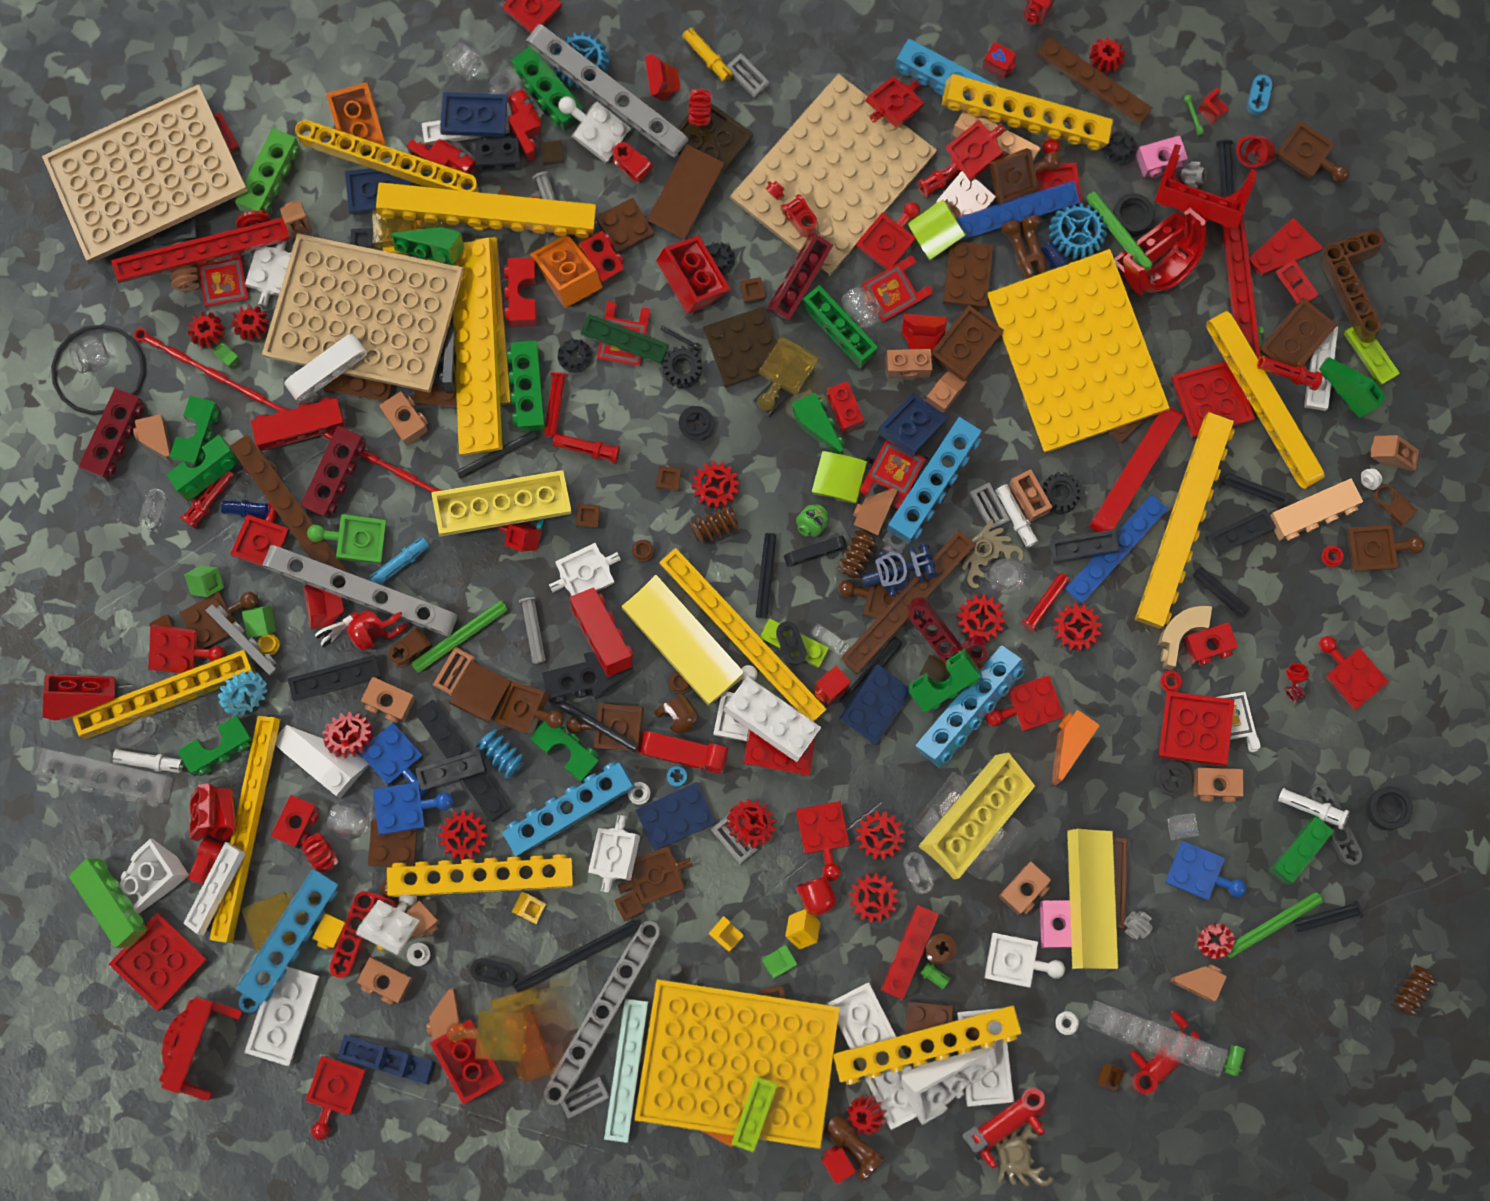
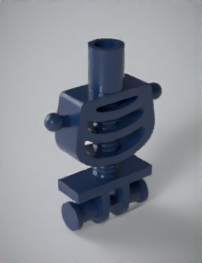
[862,543,937,597]

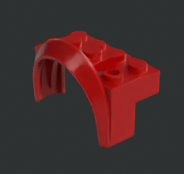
[1155,144,1257,229]
[1114,208,1206,296]
[159,996,243,1101]

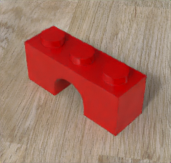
[504,258,537,327]

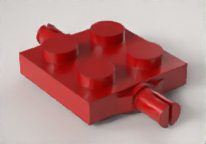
[865,76,924,128]
[943,120,1007,181]

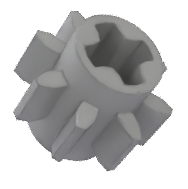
[1181,161,1207,189]
[1124,911,1153,940]

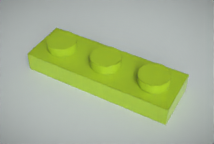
[1343,327,1400,387]
[760,618,829,669]
[731,1076,777,1152]

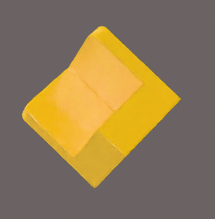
[785,909,820,950]
[709,916,743,953]

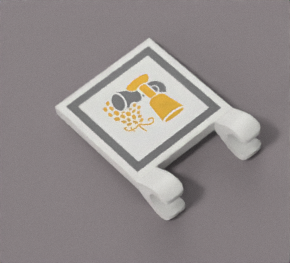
[1217,692,1260,752]

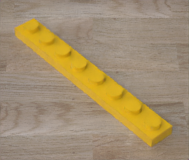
[475,237,511,405]

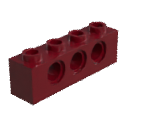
[766,233,833,320]
[78,388,144,481]
[300,426,366,519]

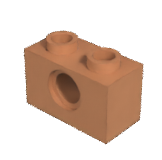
[885,349,932,379]
[379,391,428,446]
[1008,469,1052,523]
[361,677,416,723]
[1193,768,1243,802]
[998,862,1051,915]
[357,958,413,1005]

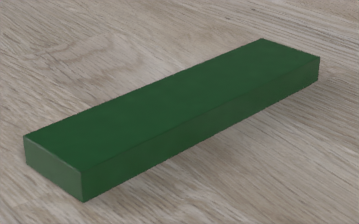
[580,314,669,366]

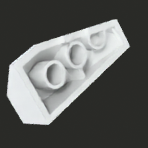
[275,725,369,799]

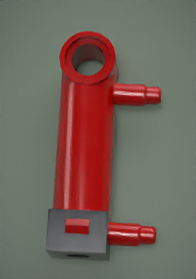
[1130,1011,1210,1094]
[962,1088,1047,1169]

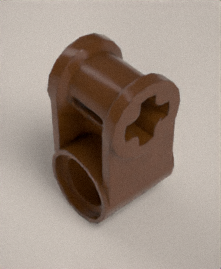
[388,627,432,668]

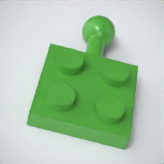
[307,514,386,565]

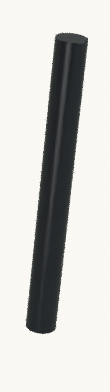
[456,430,537,478]
[560,701,639,753]

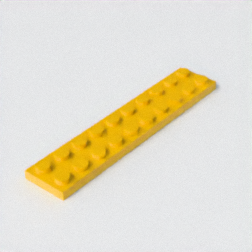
[453,238,503,456]

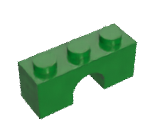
[169,396,221,468]
[166,434,240,502]
[909,649,981,713]
[177,715,253,777]
[530,721,600,784]
[1268,817,1334,885]

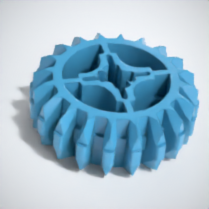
[553,32,610,89]
[1049,202,1107,260]

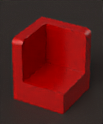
[1198,88,1229,125]
[504,523,542,552]

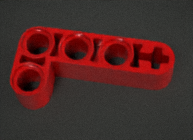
[638,731,729,774]
[329,891,398,979]

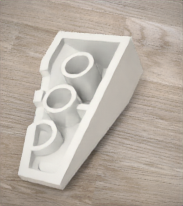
[119,839,189,914]
[901,1046,997,1125]

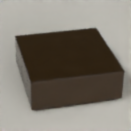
[540,140,564,165]
[919,655,947,682]

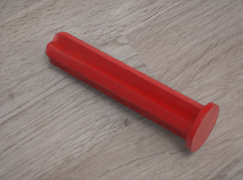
[544,372,568,438]
[1021,573,1069,633]

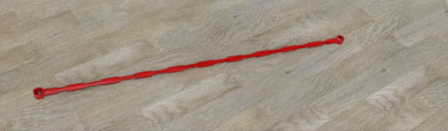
[134,328,508,534]

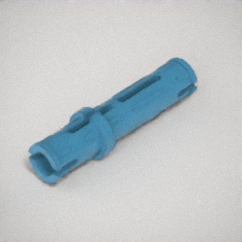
[369,536,430,585]

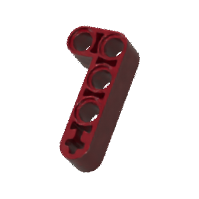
[909,597,987,665]

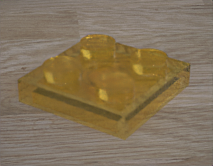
[490,988,541,1014]

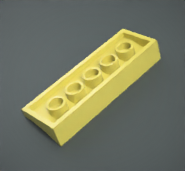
[431,470,571,537]
[622,575,743,706]
[918,753,1035,879]
[1067,829,1118,969]

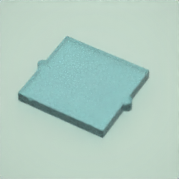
[276,937,331,975]

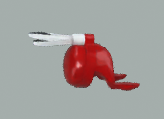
[315,610,408,651]

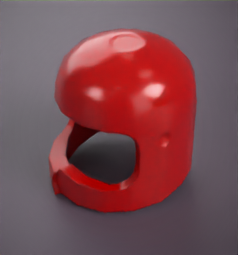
[1236,135,1275,167]
[795,877,836,916]

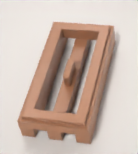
[433,647,475,696]

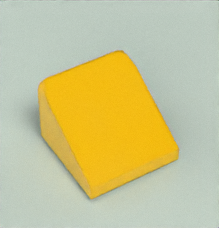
[512,892,546,924]

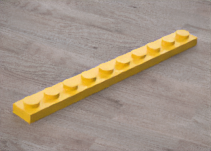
[659,548,827,722]
[209,716,281,944]

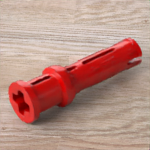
[917,169,961,198]
[1257,356,1323,391]
[553,433,621,465]
[179,471,235,529]

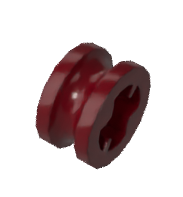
[1284,682,1305,704]

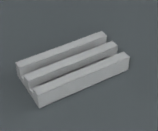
[727,54,770,98]
[969,482,1010,531]
[711,815,757,864]
[558,1077,610,1119]

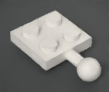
[559,97,630,163]
[713,665,757,742]
[356,895,419,955]
[984,933,1065,988]

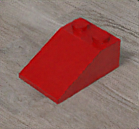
[42,674,115,720]
[430,1019,506,1105]

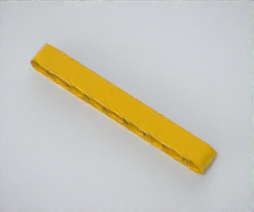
[295,120,479,193]
[1206,311,1324,489]

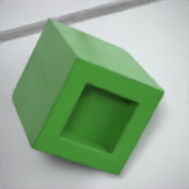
[184,565,224,597]
[242,605,276,638]
[762,945,797,979]

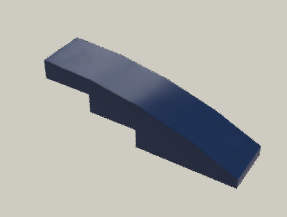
[337,1035,436,1085]

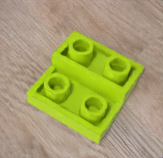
[908,199,966,260]
[812,451,868,504]

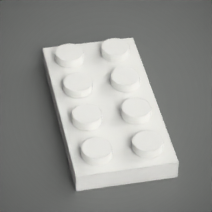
[722,676,821,762]
[245,963,320,1066]
[957,1008,1014,1106]

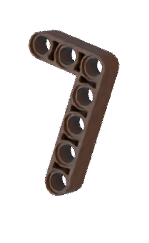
[1320,230,1384,343]

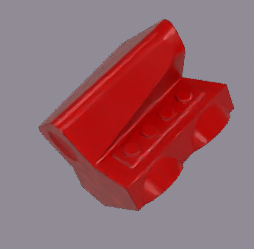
[189,783,235,843]

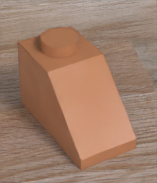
[280,201,313,239]
[926,371,967,414]
[133,414,173,462]
[1371,435,1419,471]
[853,488,898,535]
[406,900,440,938]
[1169,965,1227,1002]
[426,989,461,1040]

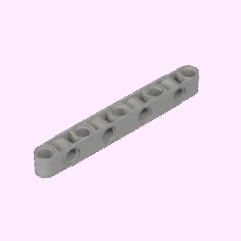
[525,24,688,157]
[262,545,458,637]
[544,921,660,1105]

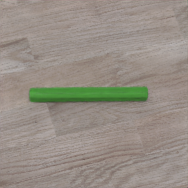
[1087,192,1152,271]
[412,601,507,673]
[1227,892,1323,958]

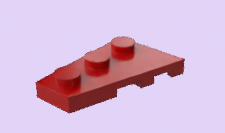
[1249,218,1323,276]

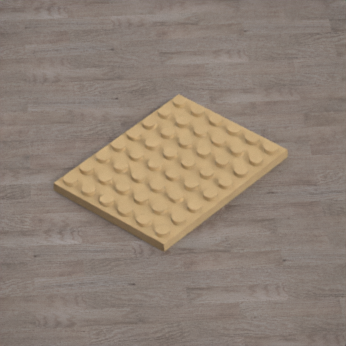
[730,74,937,277]
[42,84,248,264]
[262,233,464,393]

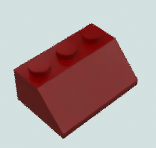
[655,235,730,314]

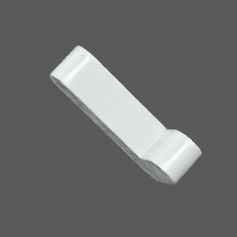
[284,334,367,405]

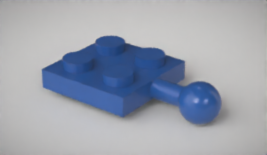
[358,723,429,796]
[373,782,453,836]
[1165,841,1247,901]

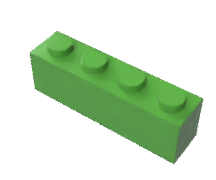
[68,858,147,948]

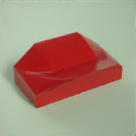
[645,54,681,101]
[901,314,947,351]
[303,585,344,630]

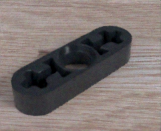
[783,536,847,567]

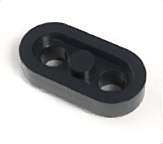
[776,621,807,666]
[470,958,516,988]

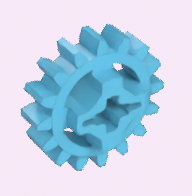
[218,670,268,716]

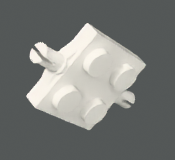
[245,241,291,307]
[549,543,621,596]
[588,815,640,893]

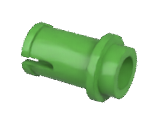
[920,962,950,990]
[1224,1045,1246,1077]

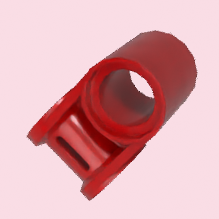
[613,142,653,183]
[780,194,817,238]

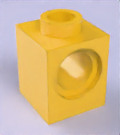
[312,913,345,951]

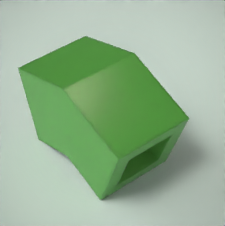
[212,343,240,370]

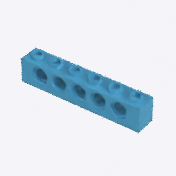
[895,39,1010,127]
[887,417,982,544]
[915,645,1026,769]
[503,762,636,857]
[235,869,338,1005]

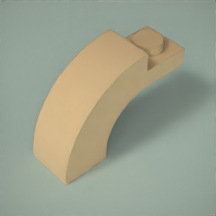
[1157,606,1212,670]

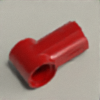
[188,837,224,885]

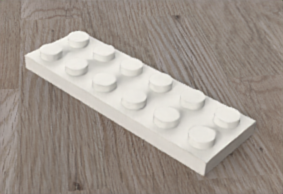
[827,982,917,1130]

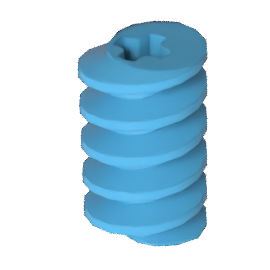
[476,729,524,779]

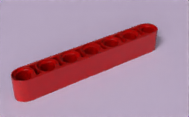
[1089,406,1184,532]

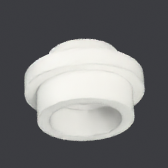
[1361,468,1382,490]
[628,782,650,805]
[407,943,430,966]
[1055,1012,1079,1035]

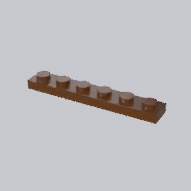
[1036,36,1152,127]

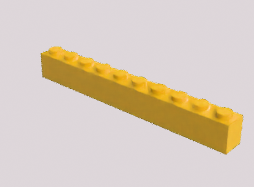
[376,183,596,238]
[1135,412,1235,629]

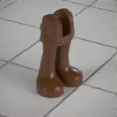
[1001,215,1047,279]
[825,1116,885,1182]

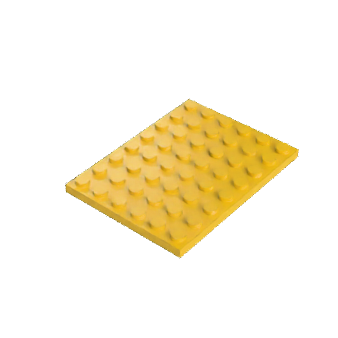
[988,249,1170,454]
[635,980,840,1148]

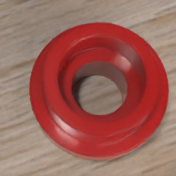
[765,181,785,201]
[1321,545,1344,568]
[1286,663,1309,683]
[1160,670,1183,692]

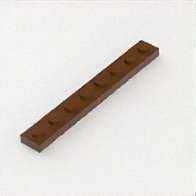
[229,434,349,588]
[840,530,976,675]

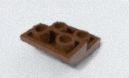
[449,661,511,723]

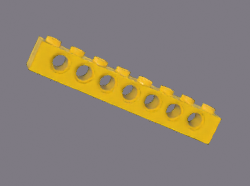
[941,74,1113,150]
[72,650,256,740]
[387,854,573,897]
[833,1006,1021,1085]

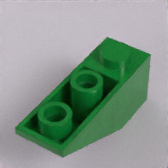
[391,227,464,265]
[1319,357,1386,418]
[791,393,845,455]

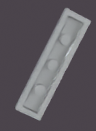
[205,604,277,676]

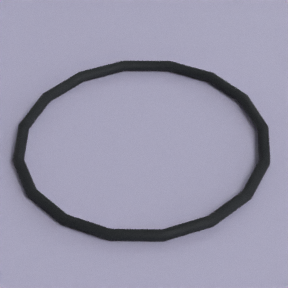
[51,324,145,415]

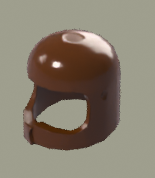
[654,694,698,734]

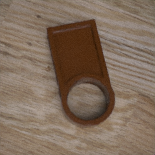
[1372,484,1418,527]

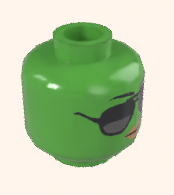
[796,504,829,537]

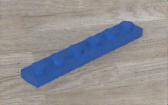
[955,181,1080,241]
[1064,494,1168,605]

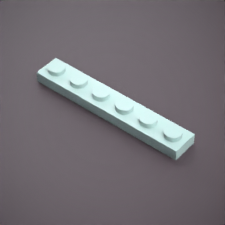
[604,999,648,1142]

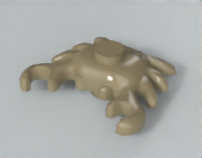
[962,519,1024,589]
[995,1120,1053,1187]

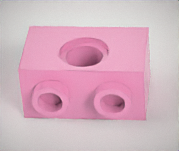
[1136,136,1188,178]
[1040,901,1072,948]

